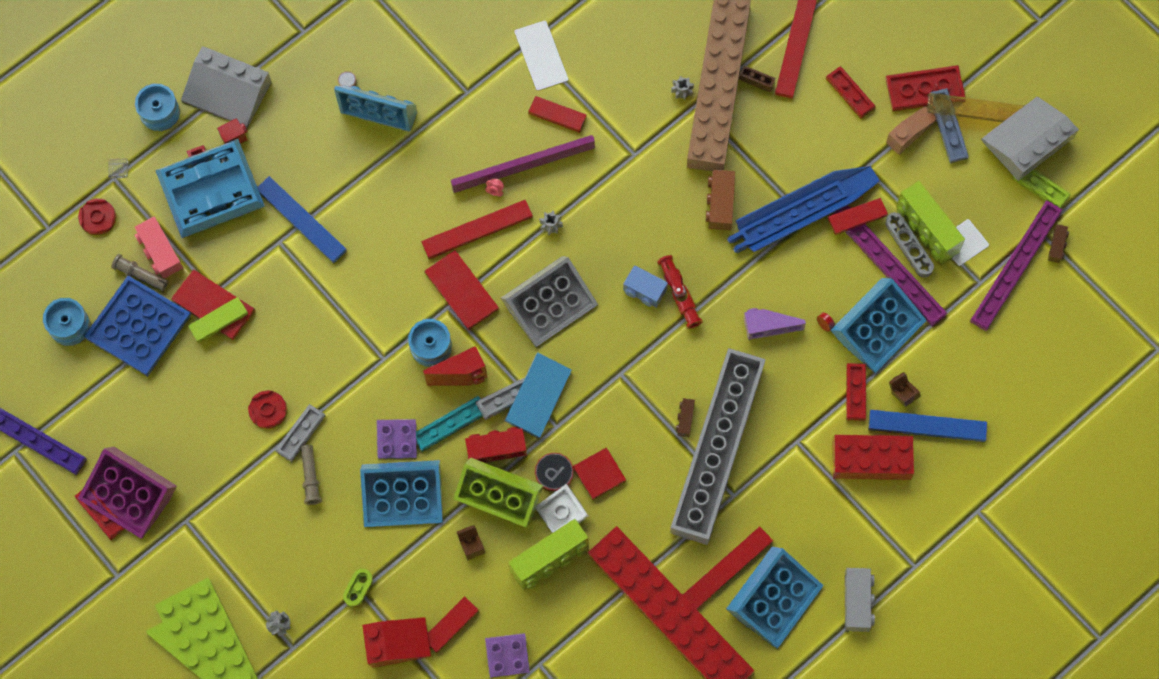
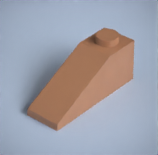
[886,106,936,155]

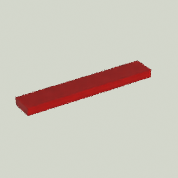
[775,0,817,99]
[421,199,533,259]
[683,526,773,609]

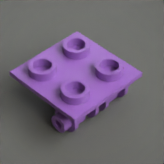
[377,419,417,458]
[485,633,530,677]

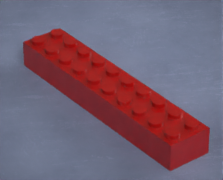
[588,526,755,679]

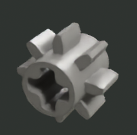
[671,76,694,100]
[539,211,563,235]
[266,610,291,636]

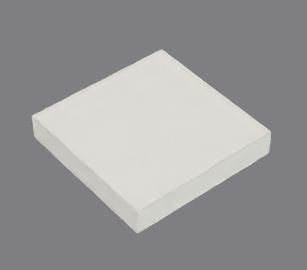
[536,484,589,533]

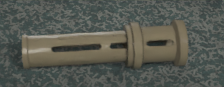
[111,254,168,291]
[301,445,322,505]

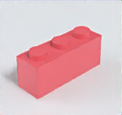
[135,216,183,279]

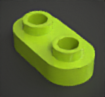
[343,569,373,607]

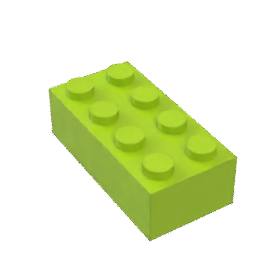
[896,181,965,265]
[453,458,543,527]
[508,519,589,590]

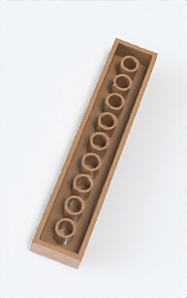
[687,0,751,171]

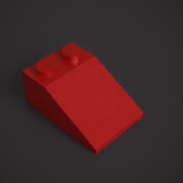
[423,346,488,386]
[362,617,431,668]

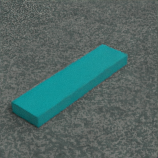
[416,396,483,452]

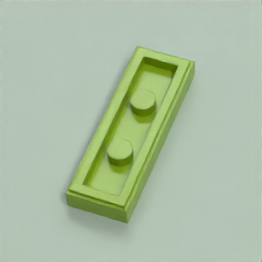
[1013,169,1071,208]
[188,297,248,343]

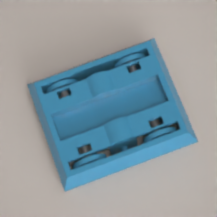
[155,139,265,238]

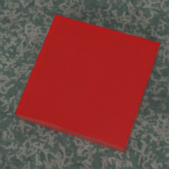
[573,447,626,500]

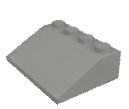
[181,46,272,128]
[981,97,1079,181]
[501,256,598,347]

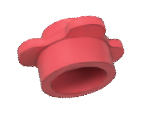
[485,179,504,196]

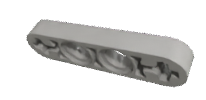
[885,212,934,278]

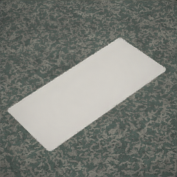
[514,21,568,90]
[952,219,989,266]

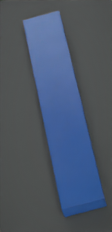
[257,176,347,264]
[868,410,987,442]

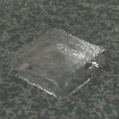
[108,158,128,179]

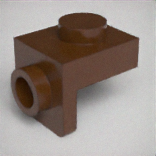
[889,372,921,407]
[457,525,486,561]

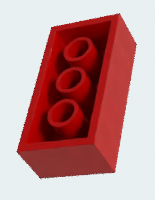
[832,435,914,480]

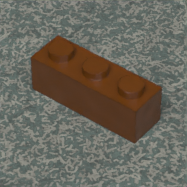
[739,65,776,92]
[1048,224,1069,263]
[676,398,695,438]

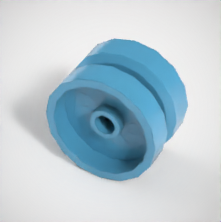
[135,84,180,131]
[43,298,90,346]
[408,319,452,367]

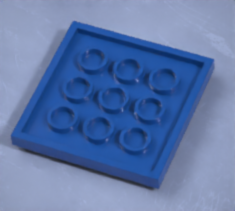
[84,275,191,377]

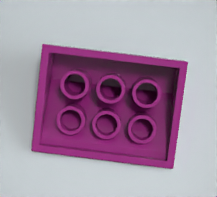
[78,447,177,539]

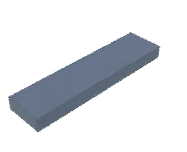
[928,88,969,163]

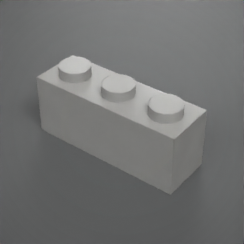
[845,568,875,632]

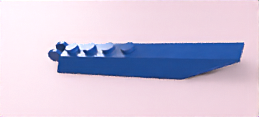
[727,166,880,253]

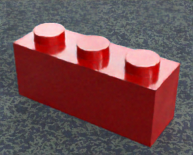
[465,427,527,463]

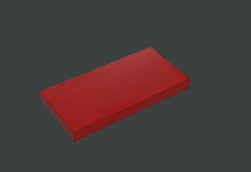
[885,65,966,112]
[424,250,499,330]
[171,269,255,340]

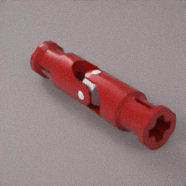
[657,255,703,329]

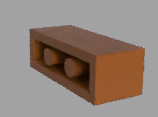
[706,170,735,230]

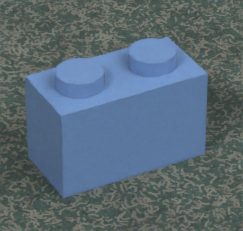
[623,265,668,308]

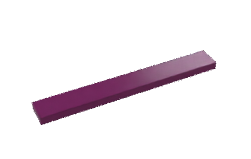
[450,135,595,193]
[970,200,1063,331]
[832,205,947,327]

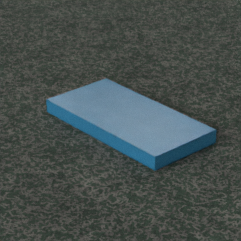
[505,353,571,439]

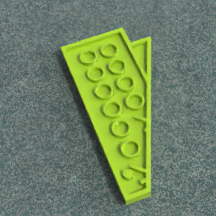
[146,578,258,679]

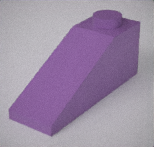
[743,308,806,340]

